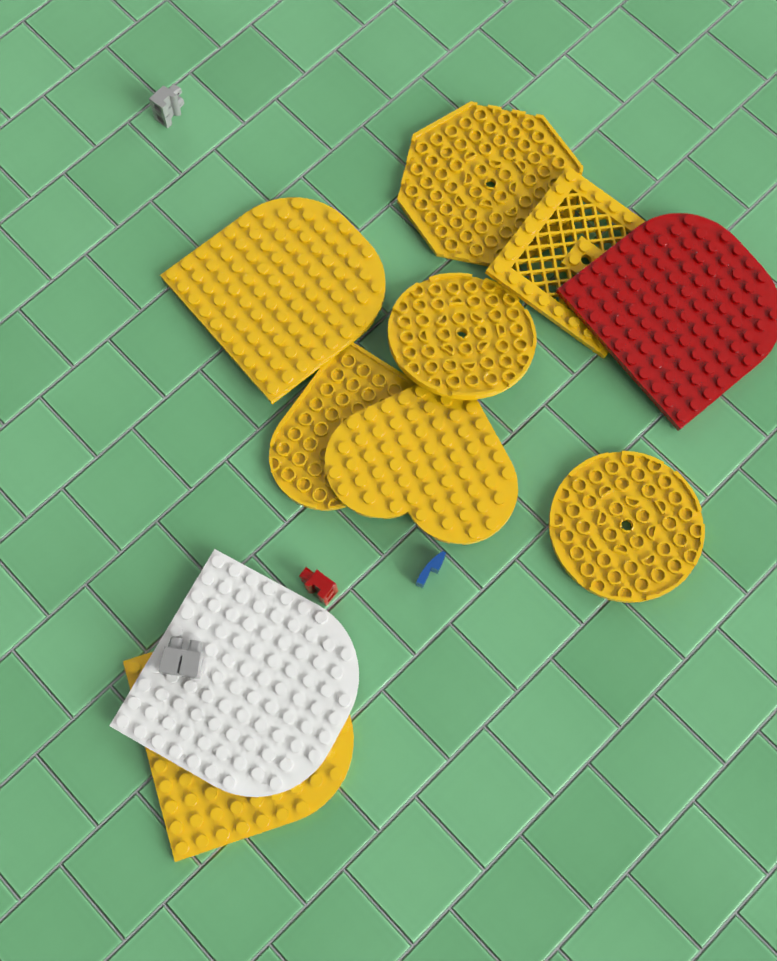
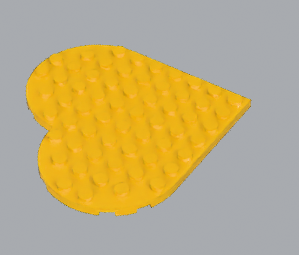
[269,342,416,511]
[325,384,518,545]

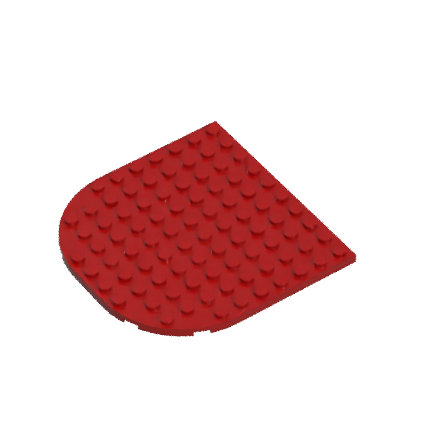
[556,213,777,431]

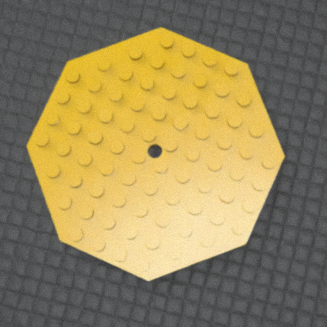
[397,101,583,269]

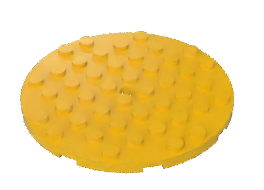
[387,273,537,400]
[549,451,705,603]

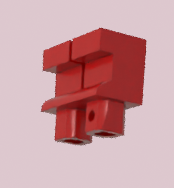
[299,567,338,606]

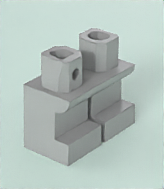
[149,83,184,128]
[158,637,204,679]

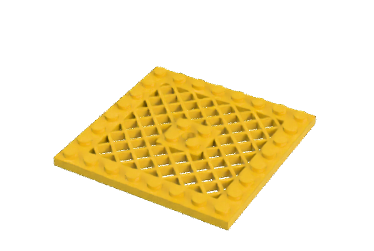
[485,166,645,359]

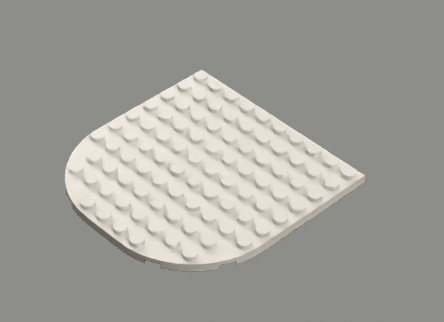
[109,549,359,797]

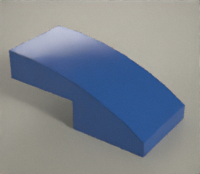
[416,551,446,588]

